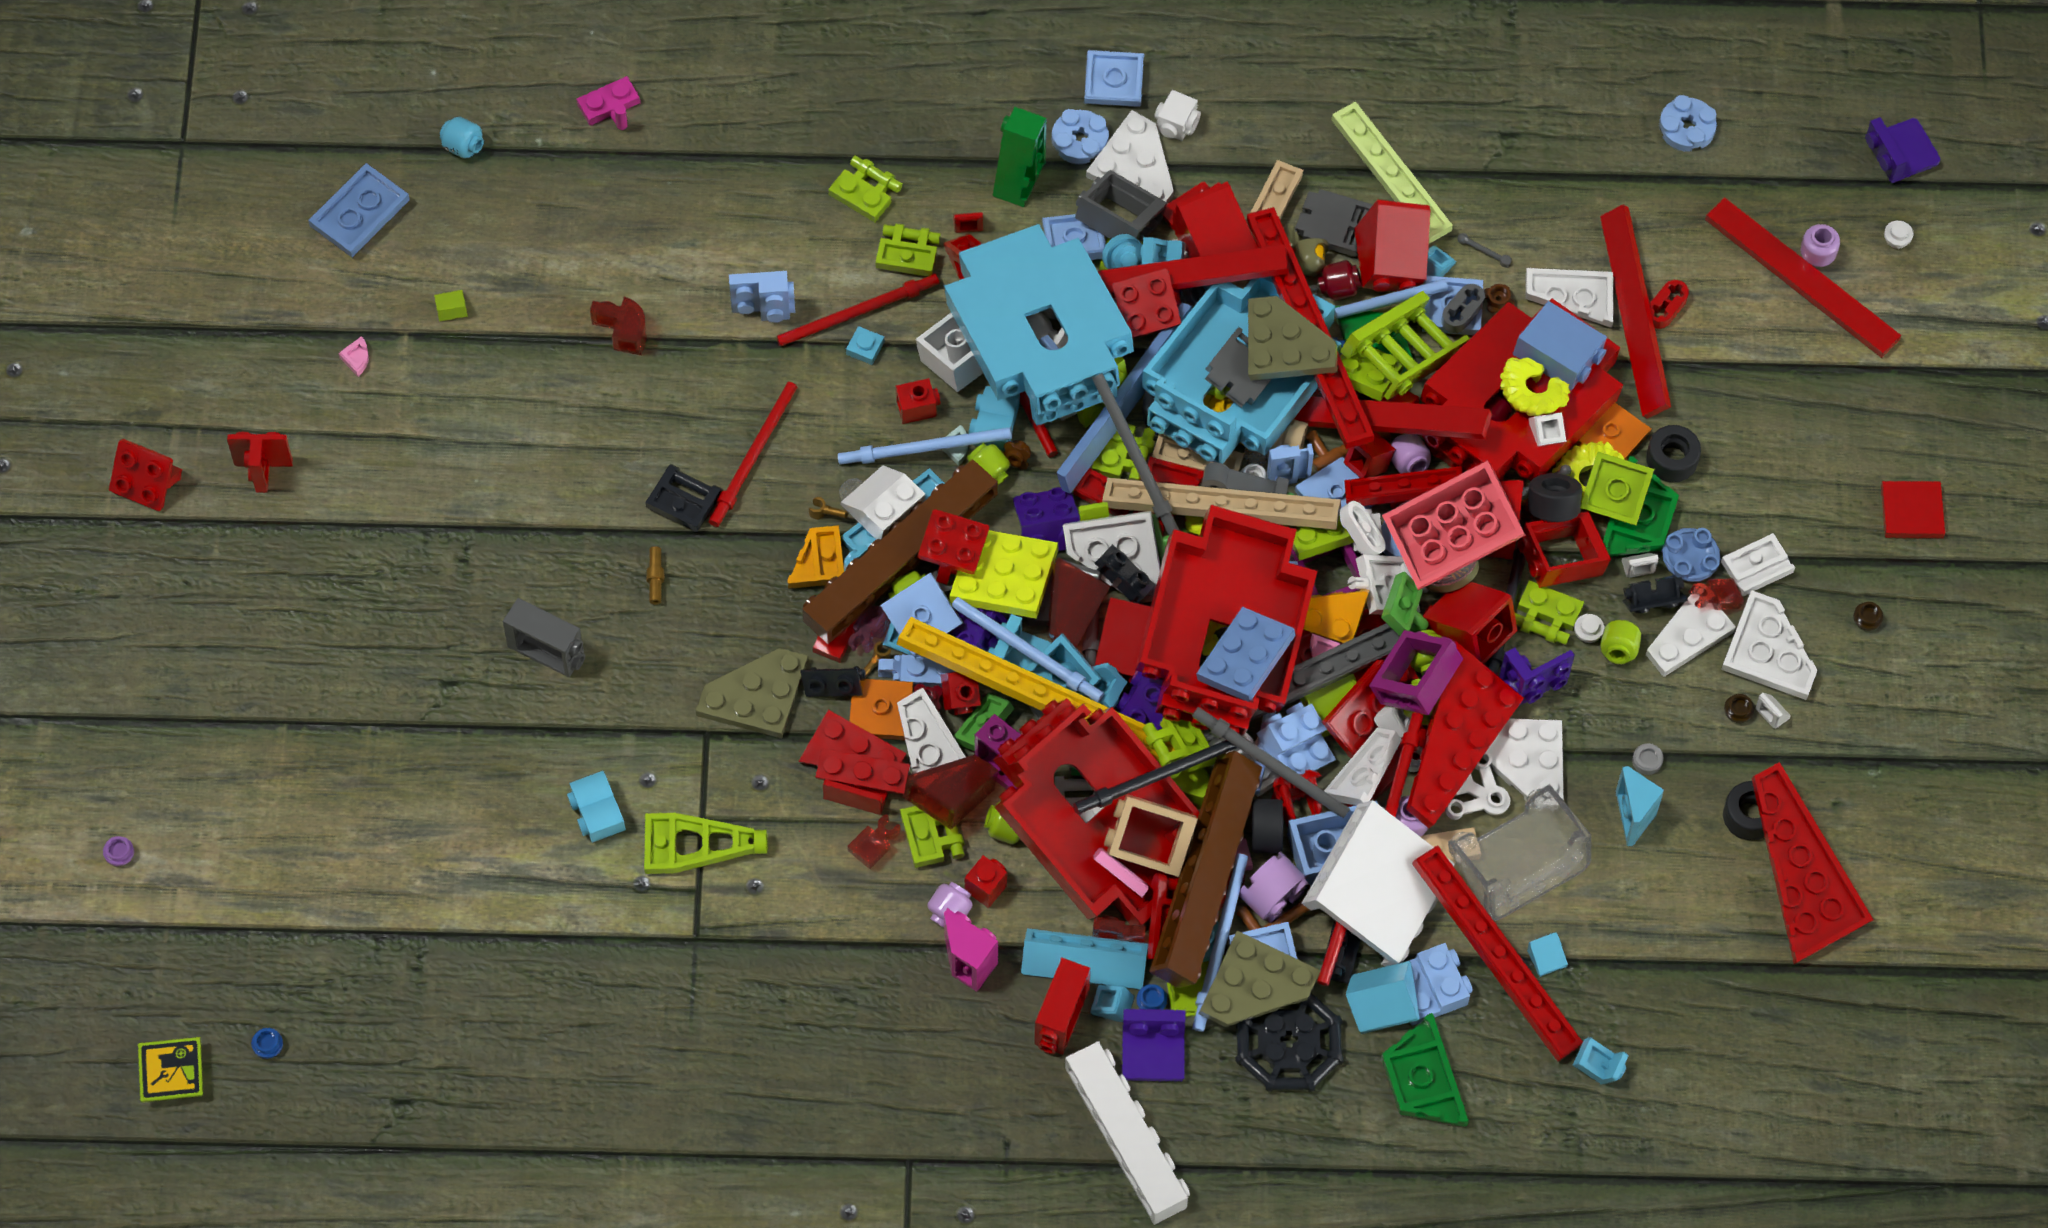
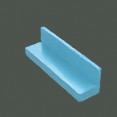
[1021,928,1148,989]

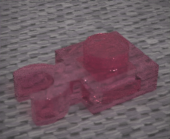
[848,606,891,653]

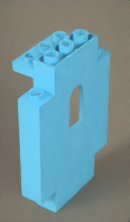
[944,224,1134,426]
[1142,276,1342,464]

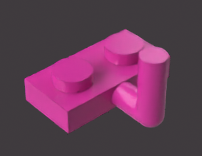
[576,76,640,130]

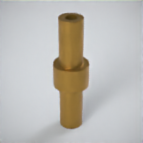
[647,546,664,605]

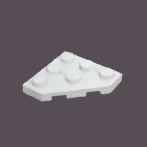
[1086,110,1174,204]
[1063,511,1161,603]
[1722,590,1817,700]
[1483,719,1564,808]

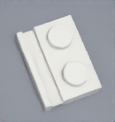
[1721,533,1795,596]

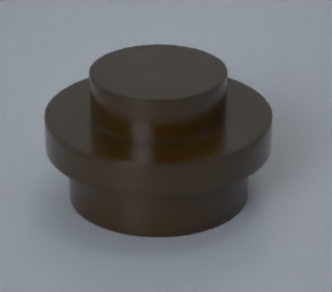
[1853,602,1884,631]
[1724,694,1755,723]

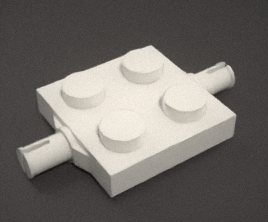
[1348,554,1429,615]

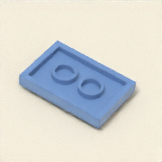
[308,163,410,257]
[1196,607,1295,702]

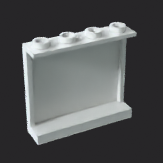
[1302,800,1455,966]

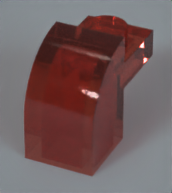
[590,297,647,356]

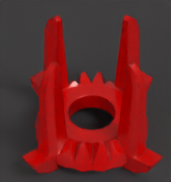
[1271,770,1322,827]

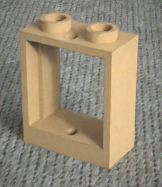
[1104,794,1197,877]

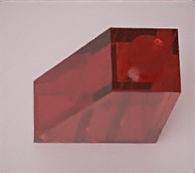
[1047,557,1111,648]
[903,754,999,829]

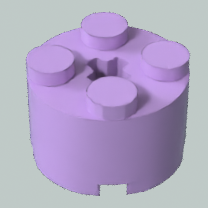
[1239,852,1308,923]

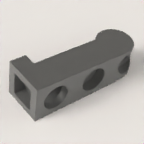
[1201,462,1289,494]

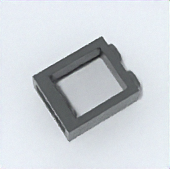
[1075,170,1167,243]
[503,598,585,677]

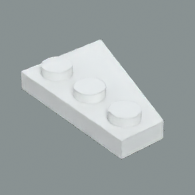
[1324,728,1402,806]

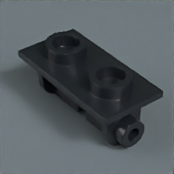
[1094,544,1155,604]
[1622,575,1688,613]
[800,666,866,697]
[1323,921,1361,984]

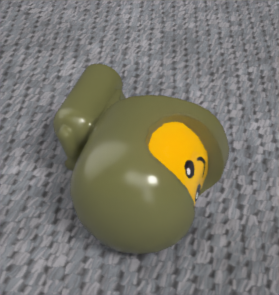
[1283,225,1329,277]

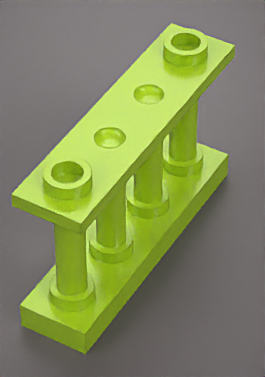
[1340,290,1470,400]

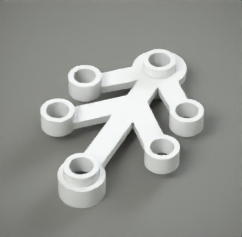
[1409,746,1510,820]

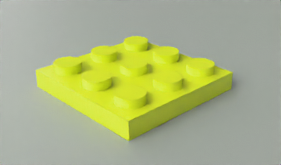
[949,530,1058,619]

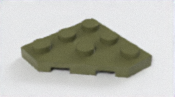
[1248,296,1337,381]
[696,648,808,739]
[1198,931,1320,1027]

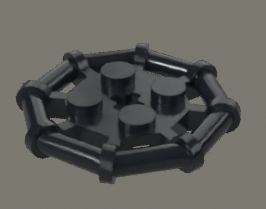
[1235,990,1345,1093]

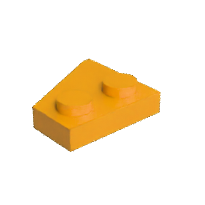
[788,525,844,589]
[1303,589,1370,643]

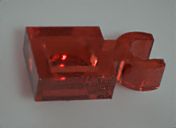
[1689,578,1744,610]
[847,814,901,869]
[1092,916,1146,943]

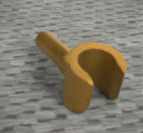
[809,497,848,519]
[864,641,892,678]

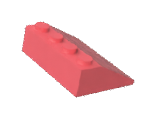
[1382,460,1525,590]

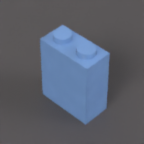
[1513,301,1607,390]

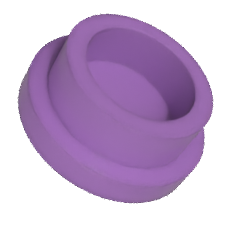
[103,836,134,866]

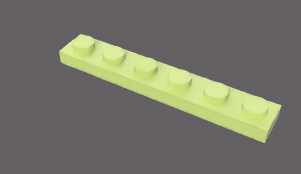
[1332,101,1453,244]

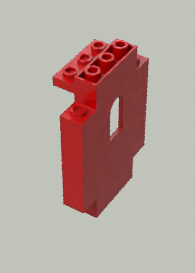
[1420,298,1623,481]
[1135,505,1317,736]
[993,698,1199,928]

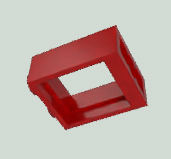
[1517,511,1611,588]
[1034,958,1091,1055]

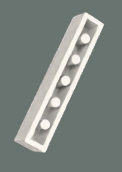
[1065,1041,1190,1225]

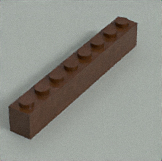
[802,459,998,644]
[1149,751,1263,988]

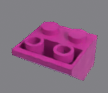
[944,908,998,992]

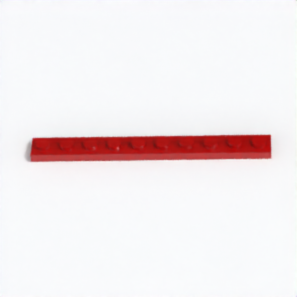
[1246,207,1374,449]

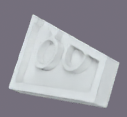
[1525,268,1613,328]
[1646,583,1736,677]
[897,688,969,795]

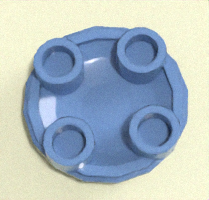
[1662,528,1720,581]

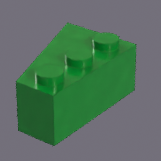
[992,107,1047,207]

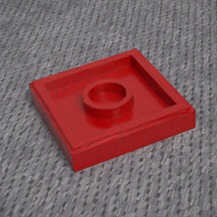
[1881,481,1945,538]

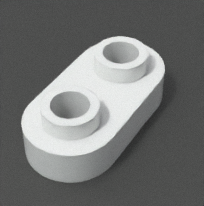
[1340,501,1385,555]

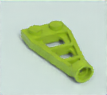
[644,813,768,874]

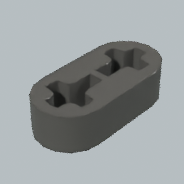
[1441,284,1485,333]

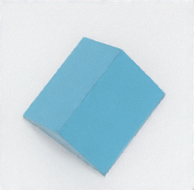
[1026,634,1102,698]
[1616,766,1664,846]
[1346,961,1420,1034]

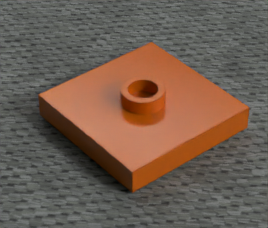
[1575,403,1652,460]
[849,679,913,740]

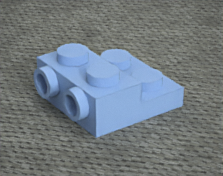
[729,271,795,322]
[1257,702,1336,774]
[1406,943,1472,1026]

